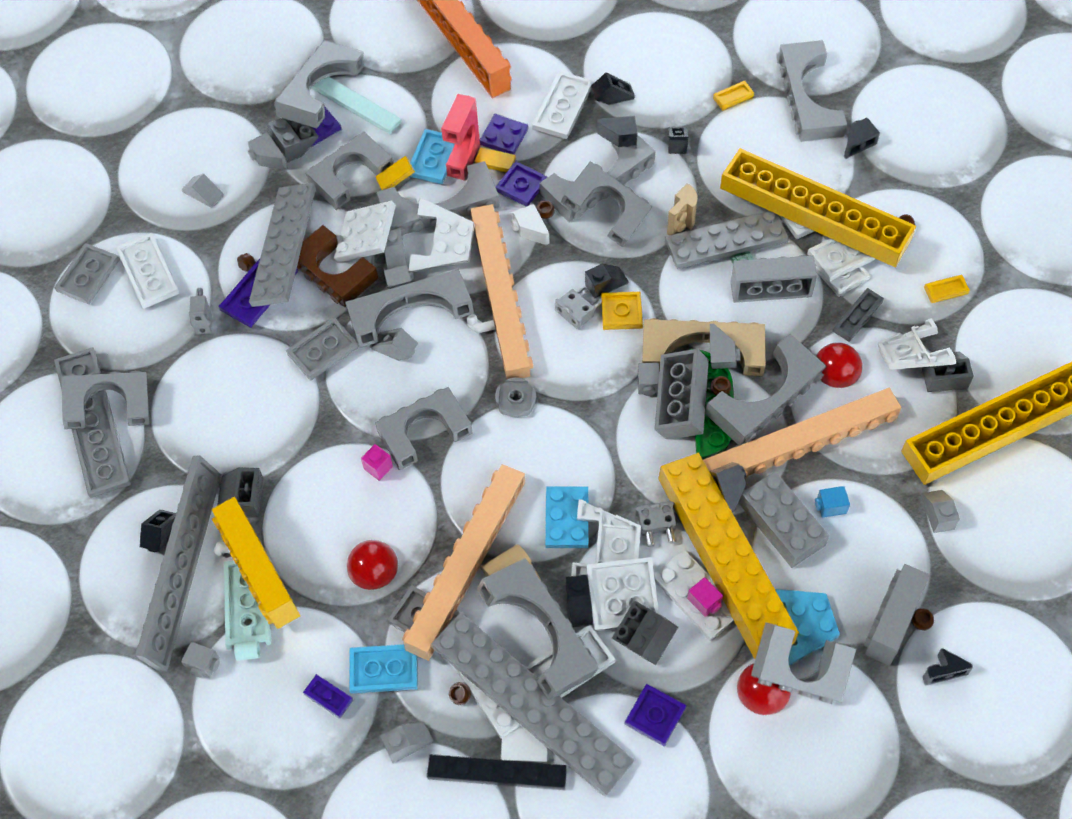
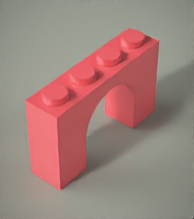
[441,94,480,180]

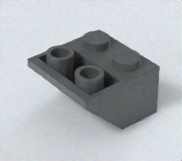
[267,118,318,163]
[922,351,974,392]
[217,467,264,517]
[612,600,678,665]

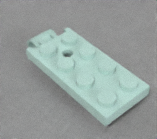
[224,561,271,661]

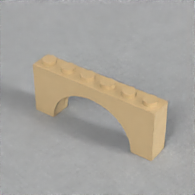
[642,318,765,376]

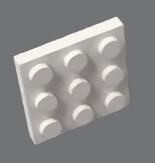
[334,201,396,263]
[586,557,660,631]

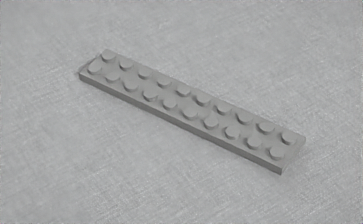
[135,455,222,672]
[430,612,635,797]

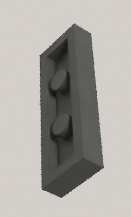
[833,288,884,342]

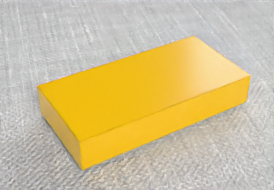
[713,81,754,111]
[475,147,516,173]
[375,156,415,190]
[924,275,970,304]

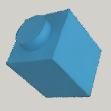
[815,486,850,518]

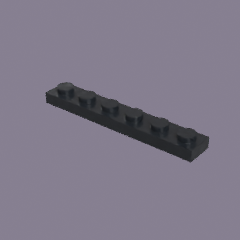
[427,754,567,790]

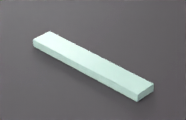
[311,77,402,134]

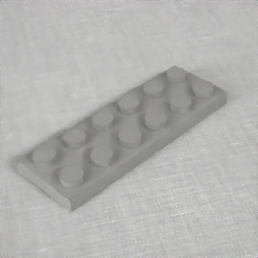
[665,211,788,269]

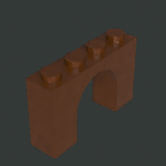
[297,225,379,307]

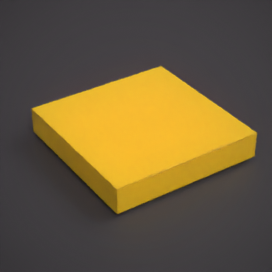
[601,291,643,330]

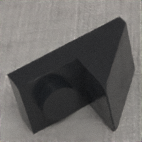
[668,127,688,154]
[922,648,973,686]

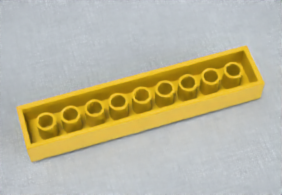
[720,148,916,268]
[901,362,1072,485]
[658,453,799,659]

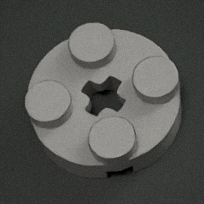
[495,378,536,417]

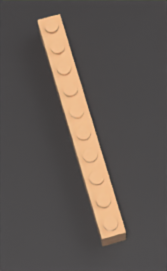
[470,204,533,380]
[703,387,902,479]
[402,464,525,661]

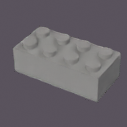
[731,255,817,303]
[654,349,709,439]
[739,471,829,568]
[863,563,930,666]

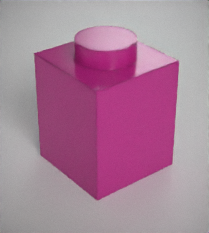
[361,444,393,481]
[687,577,723,617]

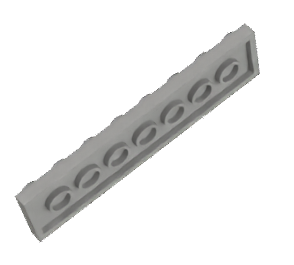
[249,183,316,307]
[54,347,131,498]

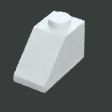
[511,204,549,245]

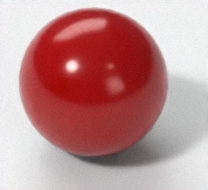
[816,343,863,388]
[347,540,398,590]
[737,663,791,715]

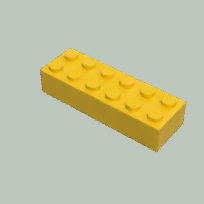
[211,496,301,629]

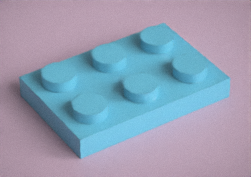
[409,129,455,184]
[545,486,588,548]
[349,644,418,694]

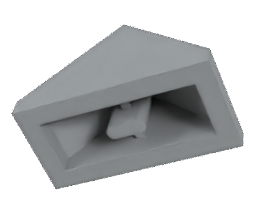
[182,173,223,208]

